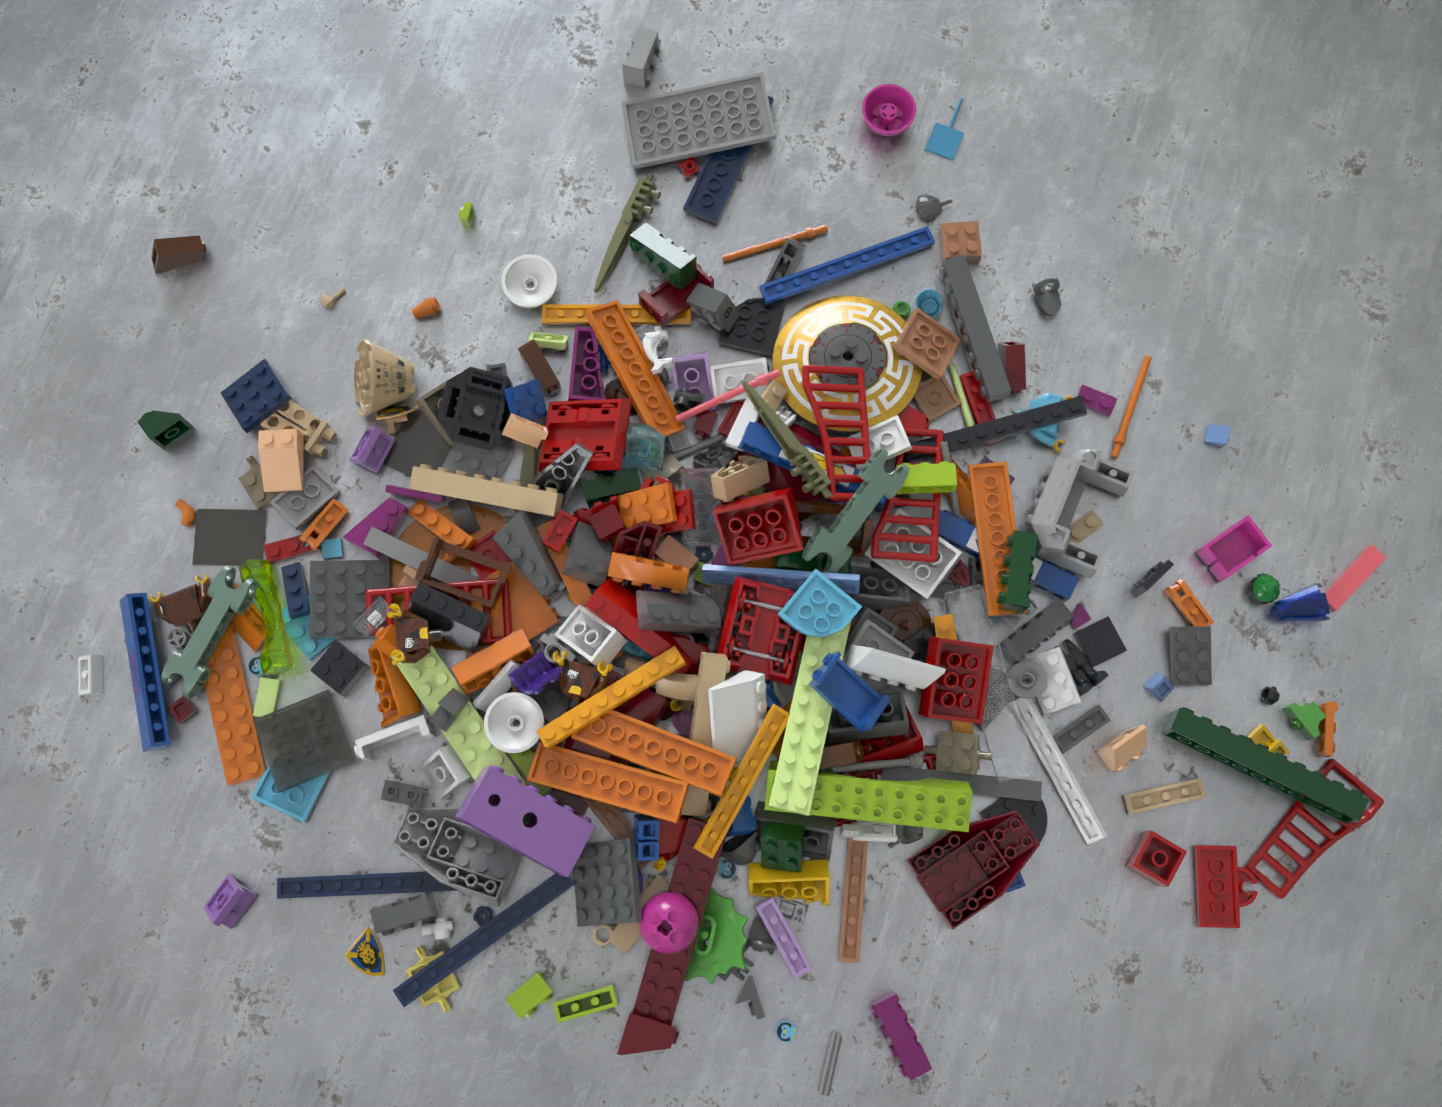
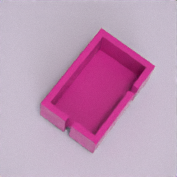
[1196,515,1272,582]

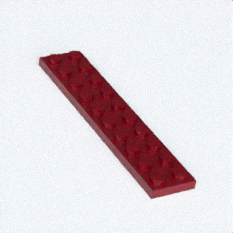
[633,817,727,1025]

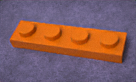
[407,499,476,550]

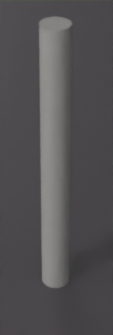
[940,441,962,517]

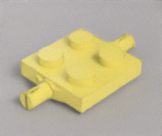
[406,945,461,1013]

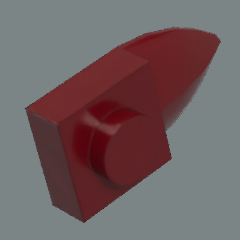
[948,560,970,587]

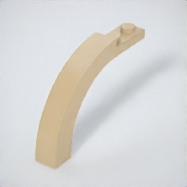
[624,658,739,701]

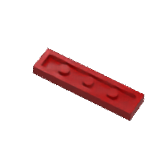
[960,371,1003,445]

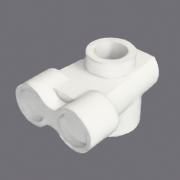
[421,918,453,940]

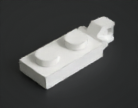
[840,820,898,842]

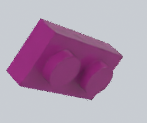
[1077,384,1117,417]

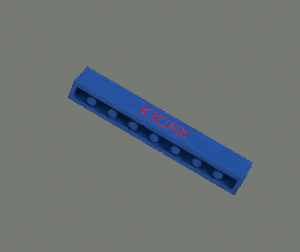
[120,593,171,752]

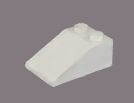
[555,604,627,668]

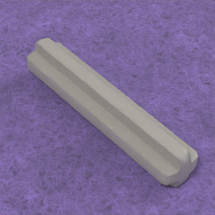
[819,1033,842,1096]

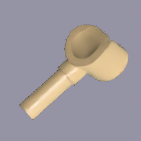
[320,288,346,308]

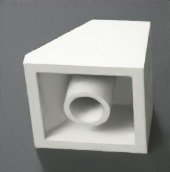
[420,744,473,800]

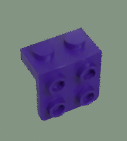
[508,651,563,695]

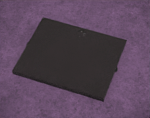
[383,404,453,477]
[192,509,267,566]

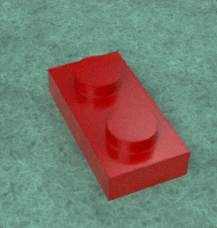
[542,510,578,553]

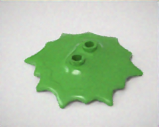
[685,888,748,984]

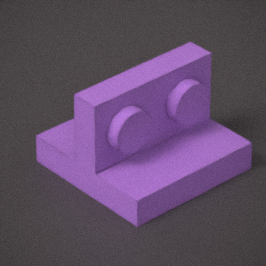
[349,426,395,473]
[203,874,257,929]

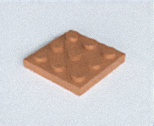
[892,307,961,380]

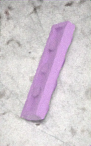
[754,897,813,979]

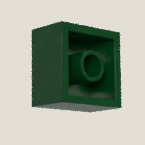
[761,821,805,873]

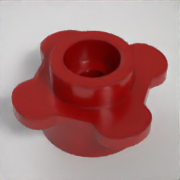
[679,157,700,177]

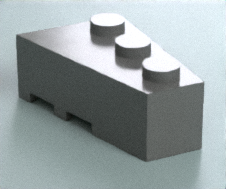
[370,892,438,936]

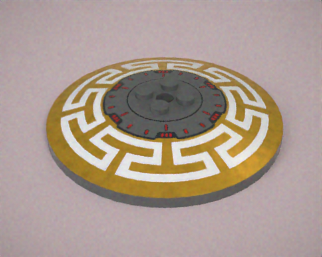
[772,295,922,434]

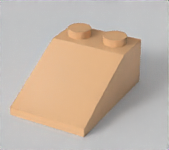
[258,429,304,492]
[1097,724,1147,772]

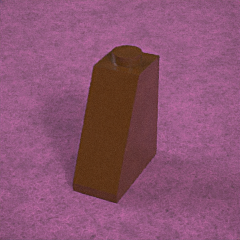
[151,235,206,274]
[518,339,561,397]
[819,739,864,769]

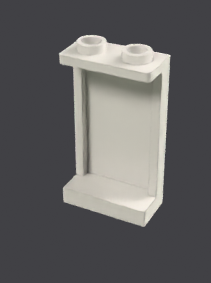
[354,715,437,762]

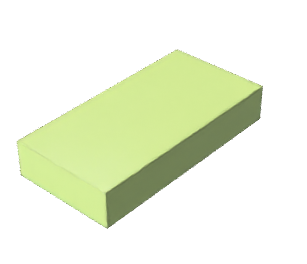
[253,677,281,719]

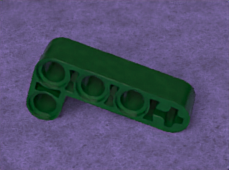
[775,550,851,574]

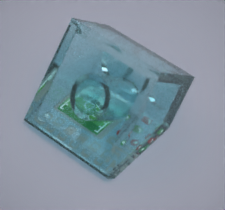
[625,423,665,471]

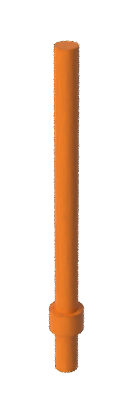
[722,225,828,263]
[1111,356,1152,459]

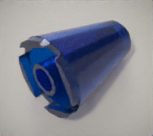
[1270,583,1330,621]

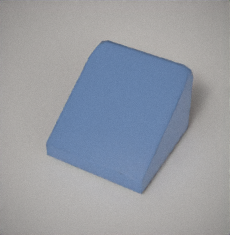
[1205,424,1231,447]
[1144,672,1174,702]

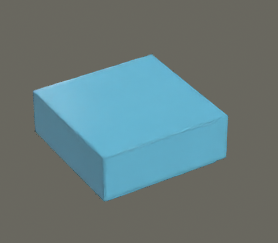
[322,538,344,560]

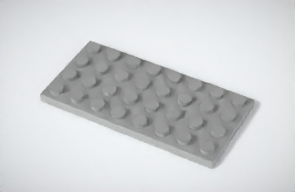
[622,72,776,169]

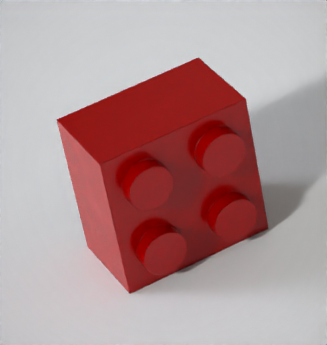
[1126,830,1187,887]

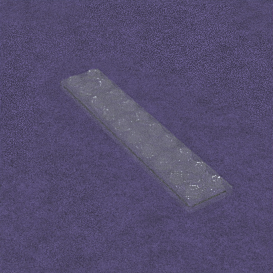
[943,584,1038,783]

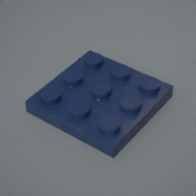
[221,358,292,433]

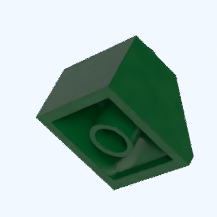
[137,410,195,449]

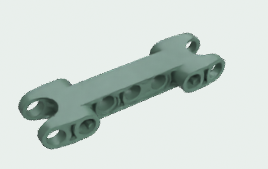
[802,448,909,573]
[160,565,258,700]

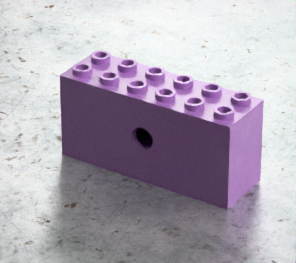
[455,765,595,877]

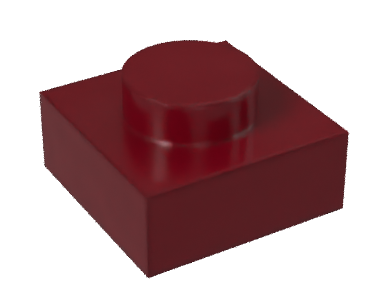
[167,696,197,724]

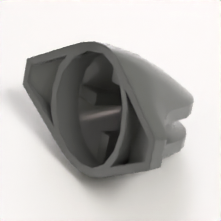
[720,828,761,865]

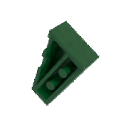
[580,467,641,509]

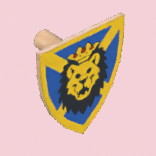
[375,405,419,434]
[344,927,384,976]

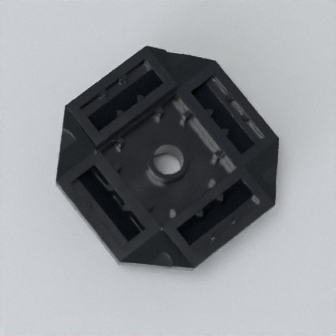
[437,367,512,451]

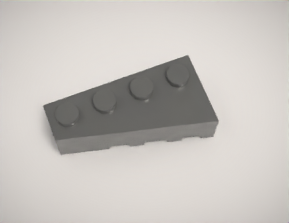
[493,511,563,596]
[995,598,1074,664]

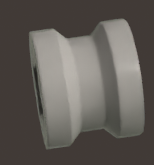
[166,629,191,650]

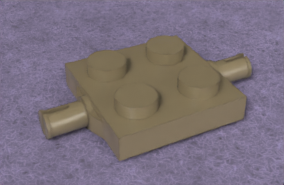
[238,456,281,510]
[924,731,993,775]

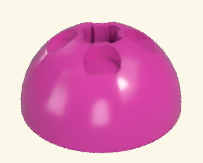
[862,84,916,137]
[638,892,699,954]

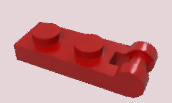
[263,532,320,564]

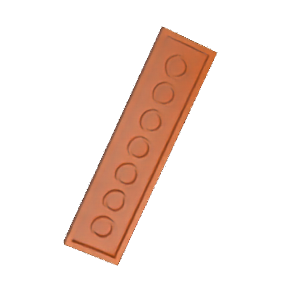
[585,300,686,441]
[968,461,1028,617]
[205,625,267,786]
[571,710,737,797]
[527,741,690,824]

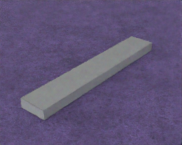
[363,527,478,591]

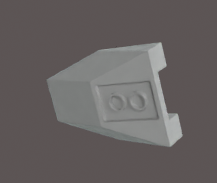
[392,807,527,907]

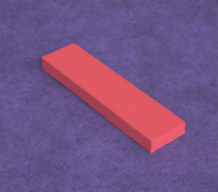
[1320,544,1387,612]

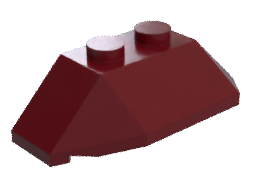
[608,521,663,596]

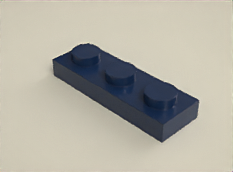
[281,562,310,620]

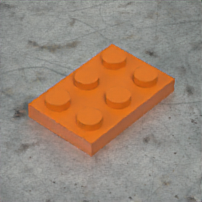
[618,483,677,528]

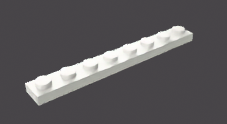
[1010,698,1107,845]

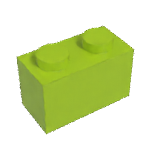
[505,971,555,1019]

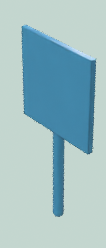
[925,98,964,160]

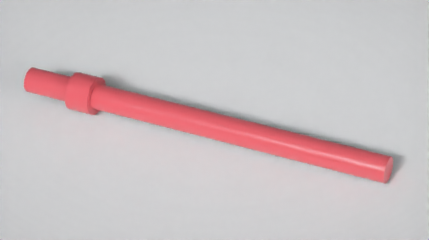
[675,369,781,423]

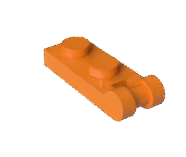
[299,498,349,551]
[1165,579,1214,626]
[1317,701,1339,758]

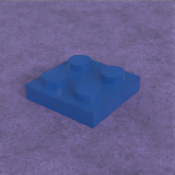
[504,379,548,421]

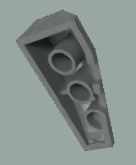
[532,443,593,510]

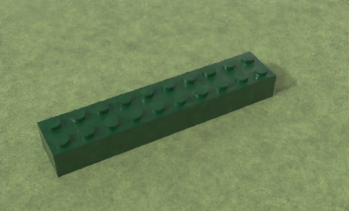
[1161,707,1369,824]

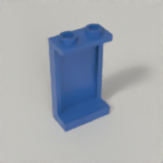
[808,652,891,732]

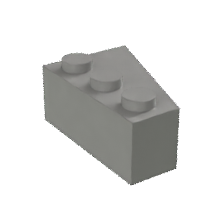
[622,26,661,88]

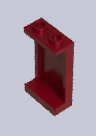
[638,263,714,327]

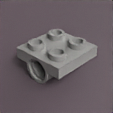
[540,633,579,667]

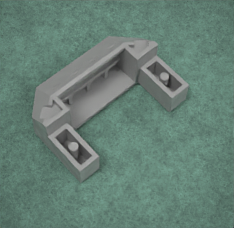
[1025,449,1135,578]

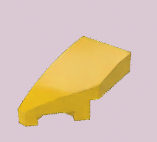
[1247,724,1291,754]

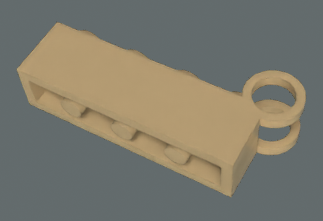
[593,874,670,954]

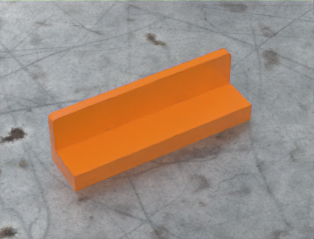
[934,457,976,527]
[208,583,278,652]

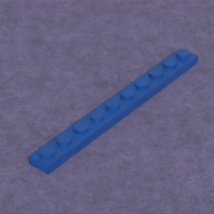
[759,226,935,305]

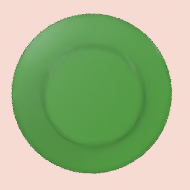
[892,301,911,319]

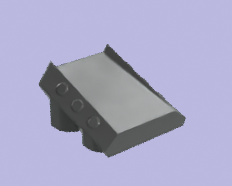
[693,441,739,484]

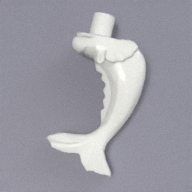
[643,326,675,375]

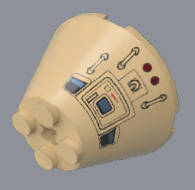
[354,339,415,416]

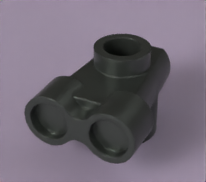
[673,389,704,412]
[968,557,984,589]

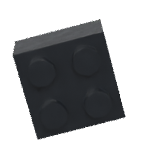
[310,640,370,697]

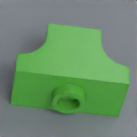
[1282,701,1326,740]

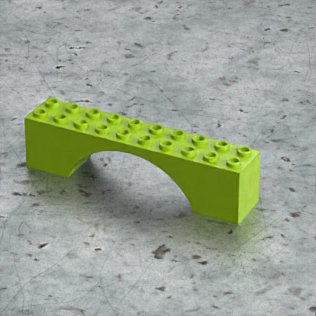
[765,761,973,832]

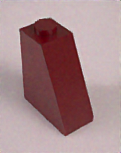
[998,341,1026,394]
[617,1011,680,1055]

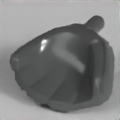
[916,194,953,221]
[888,824,923,849]

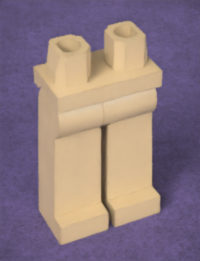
[260,400,337,457]

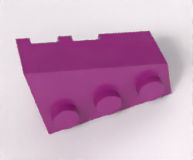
[343,497,409,560]

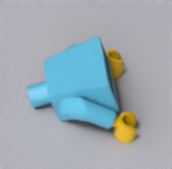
[1018,393,1072,453]

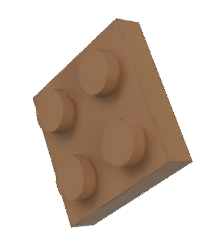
[913,375,961,423]

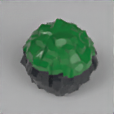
[1248,573,1280,605]

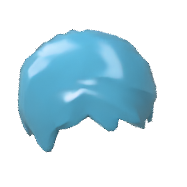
[915,289,943,319]

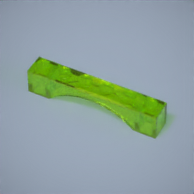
[239,559,294,675]

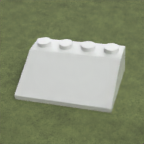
[865,508,962,599]
[846,645,946,691]
[708,670,767,761]

